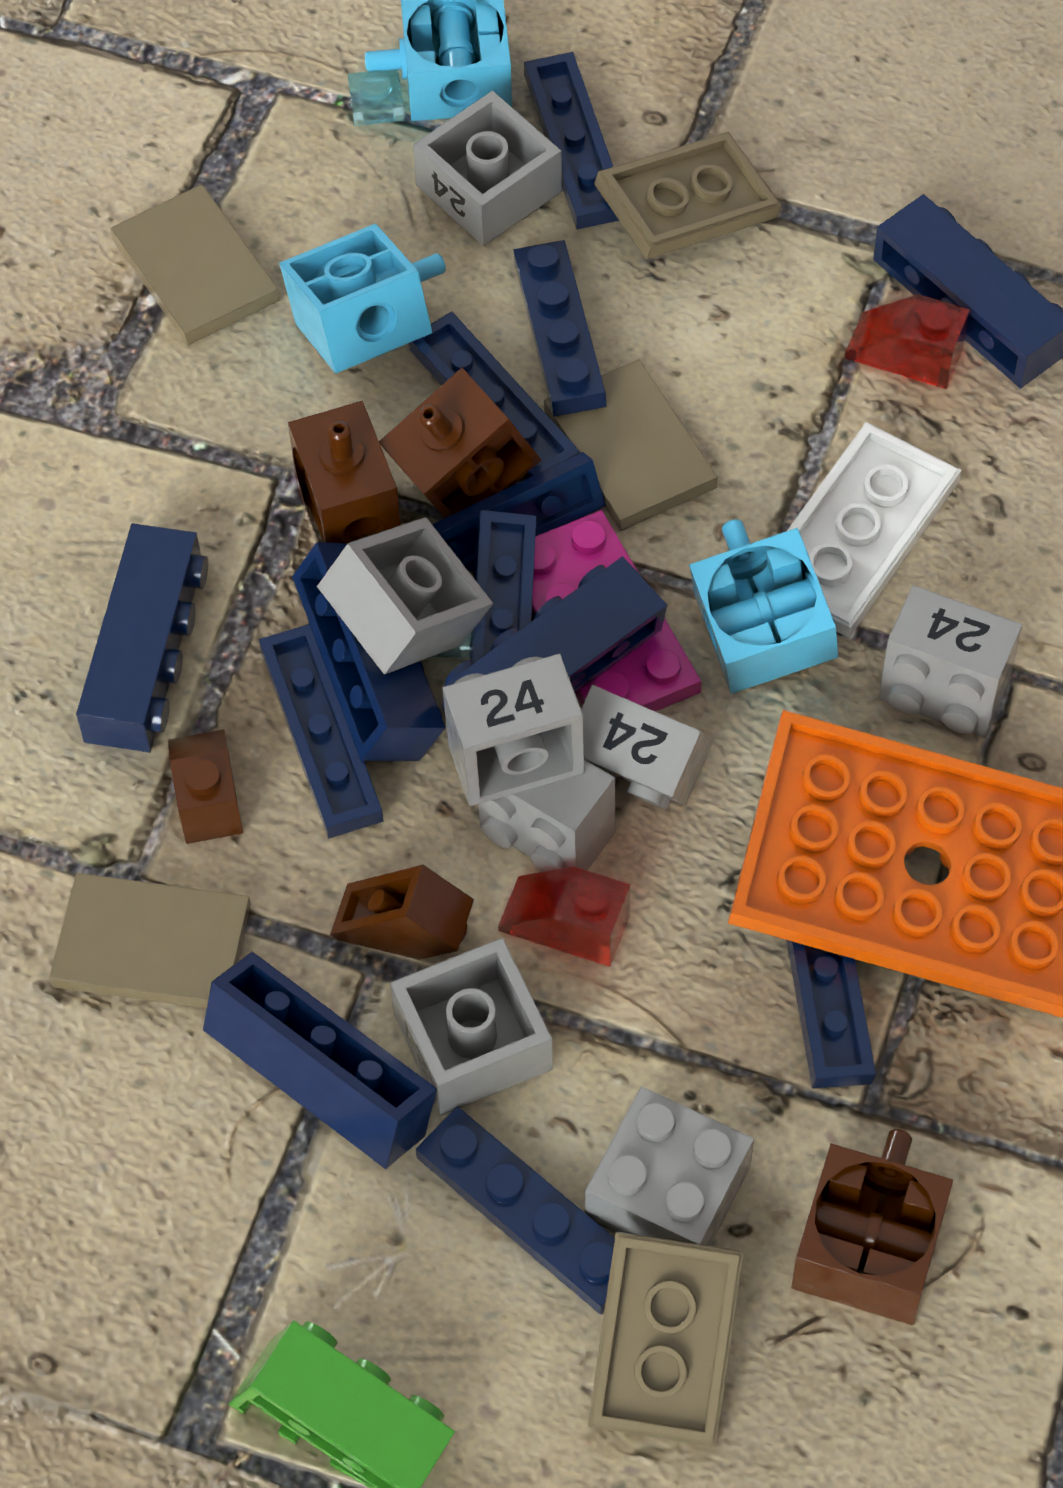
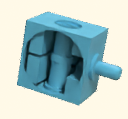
[365,0,512,121]
[279,223,446,374]
[689,519,839,694]

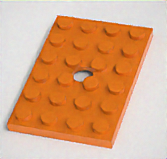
[728,710,1063,1018]

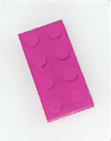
[531,510,701,712]

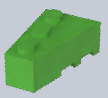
[228,1320,455,1488]

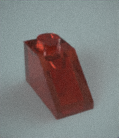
[845,294,970,390]
[498,866,630,967]

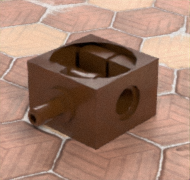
[379,368,542,518]
[288,400,401,544]
[791,1129,954,1326]

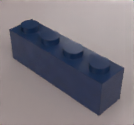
[873,194,1063,389]
[76,523,208,753]
[292,542,446,761]
[442,556,667,711]
[203,951,437,1169]

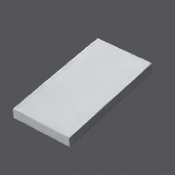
[787,422,961,638]

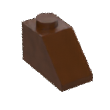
[168,729,243,844]
[330,864,474,960]

